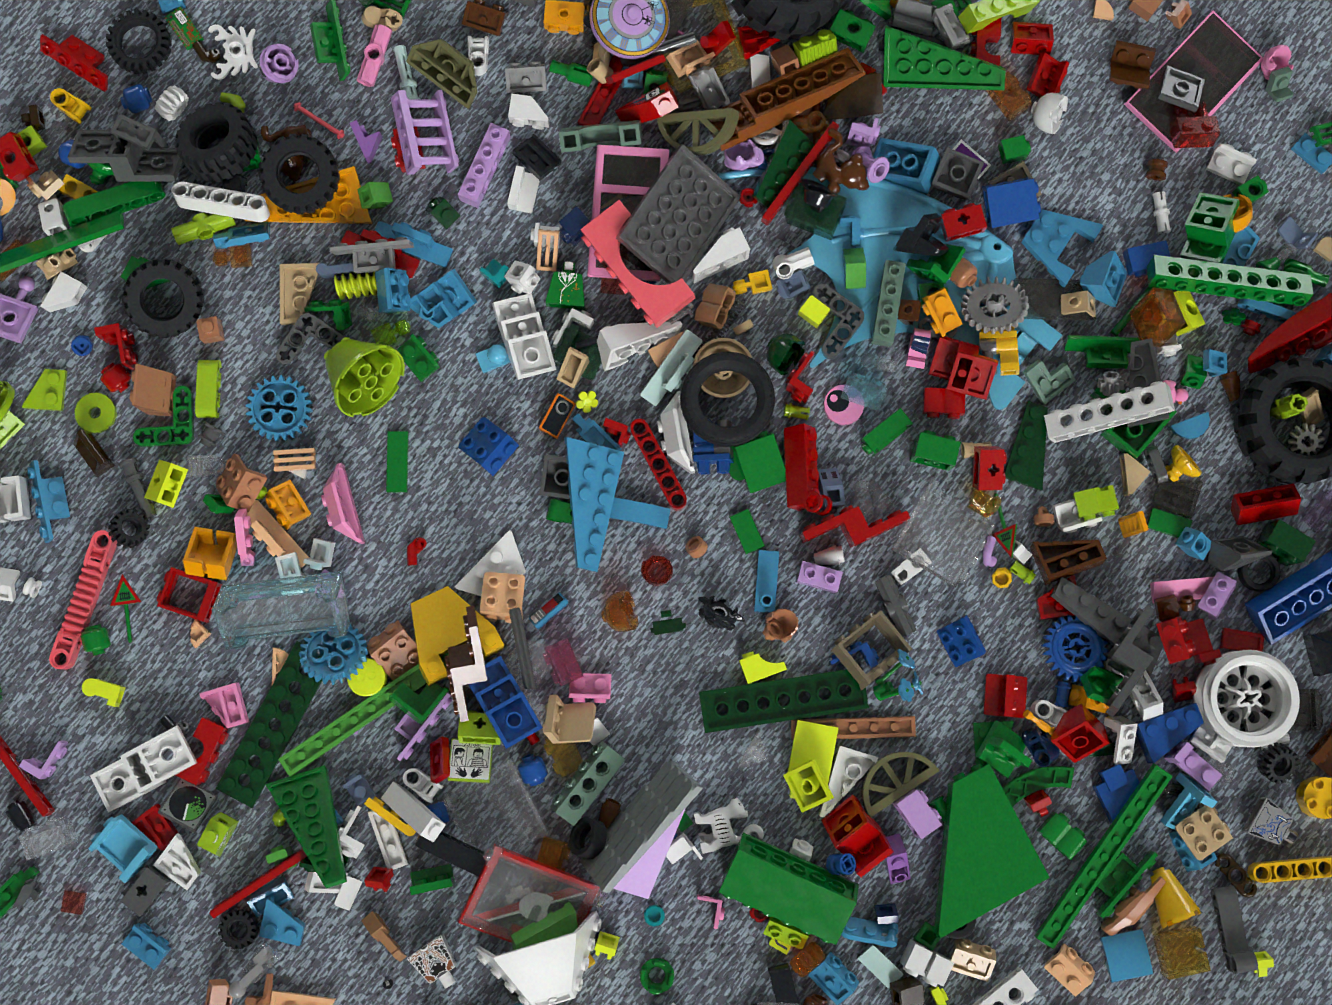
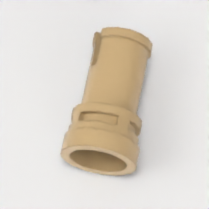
[961,441,992,459]

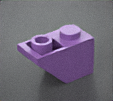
[884,834,911,884]

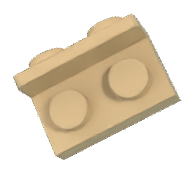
[26,170,65,200]
[950,939,996,982]

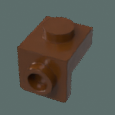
[898,299,921,325]

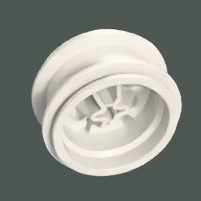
[1193,650,1300,747]

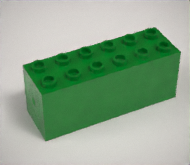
[719,832,859,945]

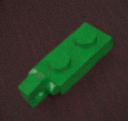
[0,866,40,919]

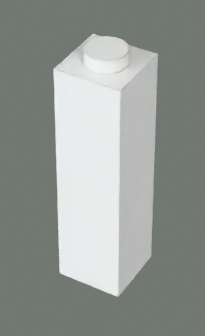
[381,782,446,842]

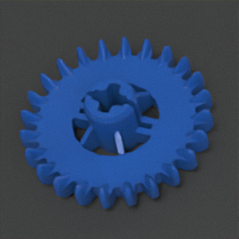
[1041,615,1109,682]

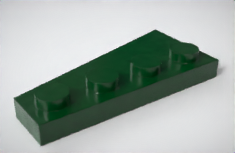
[752,120,815,209]
[1004,401,1048,491]

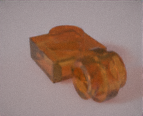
[212,245,253,268]

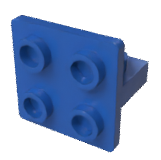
[937,615,986,667]

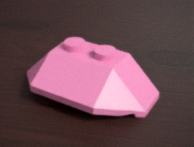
[321,463,365,544]

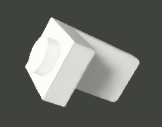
[552,308,594,349]
[338,806,364,858]

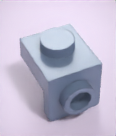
[776,270,811,299]

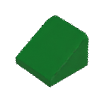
[913,921,940,951]

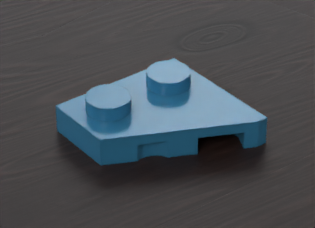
[259,896,306,946]

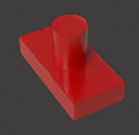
[700,20,736,59]

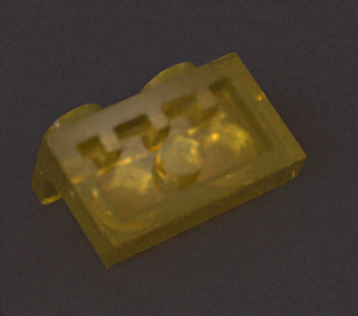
[543,738,583,777]

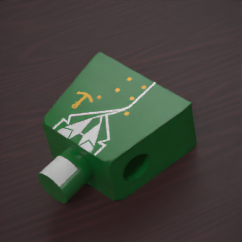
[546,262,585,310]

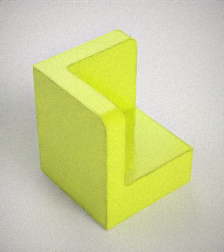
[798,295,830,328]

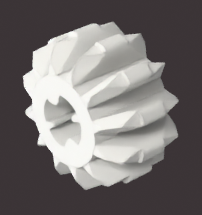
[155,85,189,121]
[1288,423,1325,456]

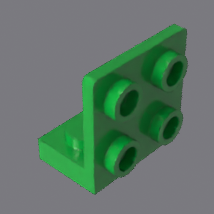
[906,244,966,284]

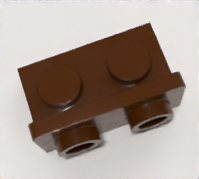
[462,0,509,36]

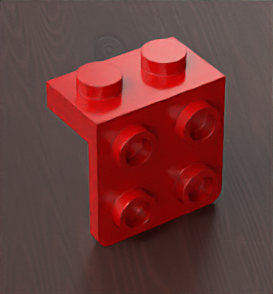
[785,351,815,404]

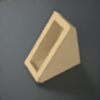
[556,347,589,388]
[1119,453,1150,497]

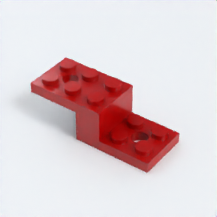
[800,505,910,548]

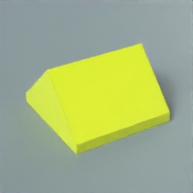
[783,759,834,813]

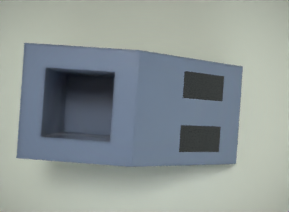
[818,468,845,510]

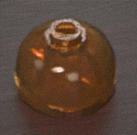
[601,590,638,632]

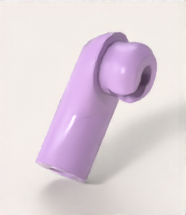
[982,536,997,568]

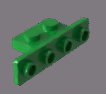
[310,0,350,81]
[1064,335,1148,369]
[1096,851,1158,918]

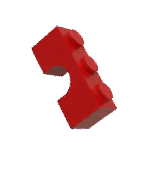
[970,17,1002,66]
[175,717,229,785]

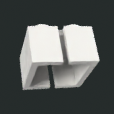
[0,475,31,523]
[900,939,954,987]

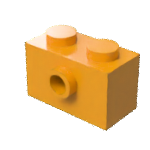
[543,0,586,35]

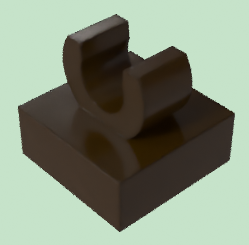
[21,104,45,131]

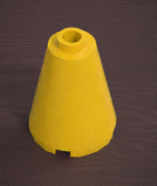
[1150,867,1201,929]

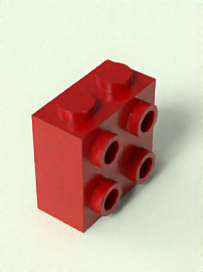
[1156,616,1196,664]

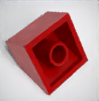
[1050,703,1109,763]

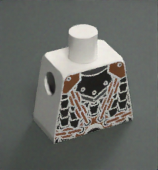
[407,934,457,989]

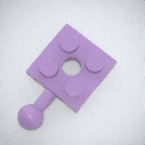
[0,276,38,344]

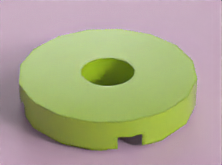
[75,393,117,433]

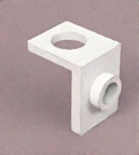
[666,833,703,864]

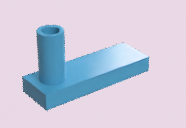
[754,550,779,613]

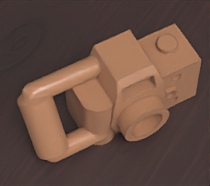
[204,979,233,1005]

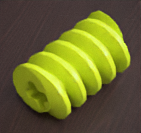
[334,272,377,300]

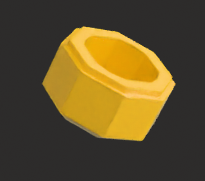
[992,567,1012,588]

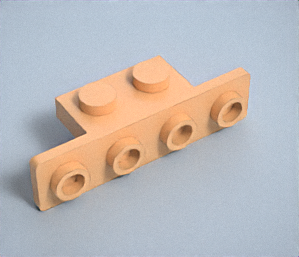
[247,500,310,568]

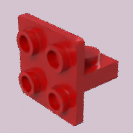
[983,674,1028,718]

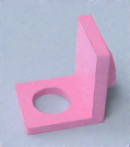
[697,894,725,929]

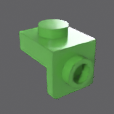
[265,845,298,870]

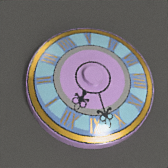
[590,0,670,59]

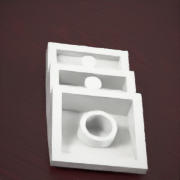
[492,293,556,380]

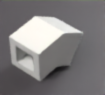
[1013,540,1032,565]

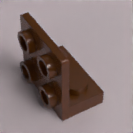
[1109,40,1156,89]
[1305,725,1332,777]

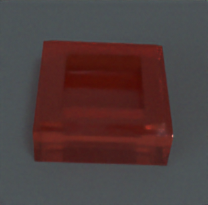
[61,890,87,915]

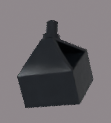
[1303,629,1332,676]

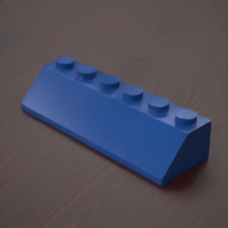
[1245,550,1332,645]

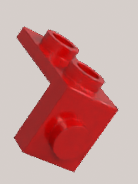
[1187,618,1222,666]

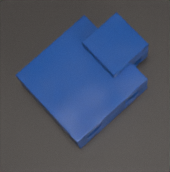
[1092,764,1140,824]

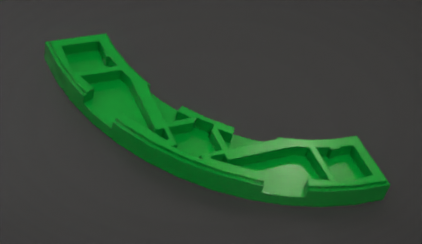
[1002,766,1074,807]

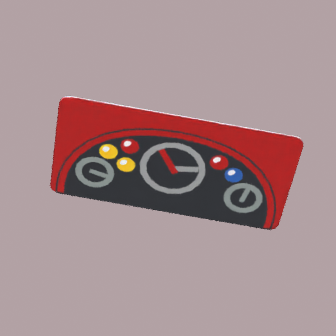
[9,754,37,784]

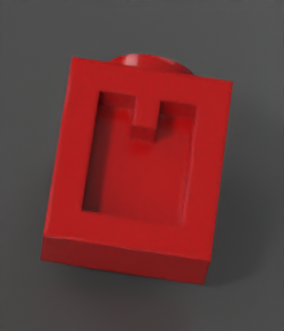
[603,418,631,447]

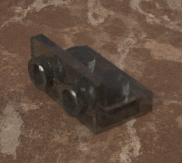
[1289,689,1323,731]

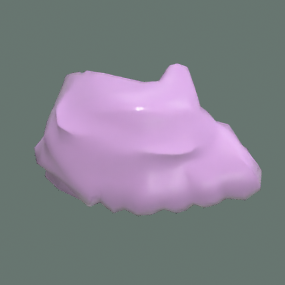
[724,139,764,171]

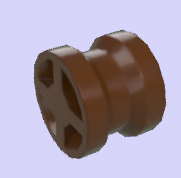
[1145,159,1168,181]

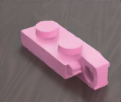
[234,509,255,566]

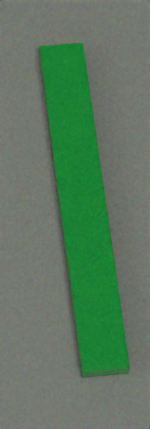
[0,211,124,273]

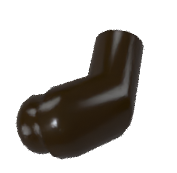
[192,41,220,63]

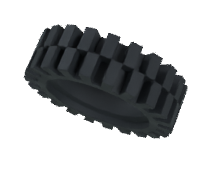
[106,9,172,74]

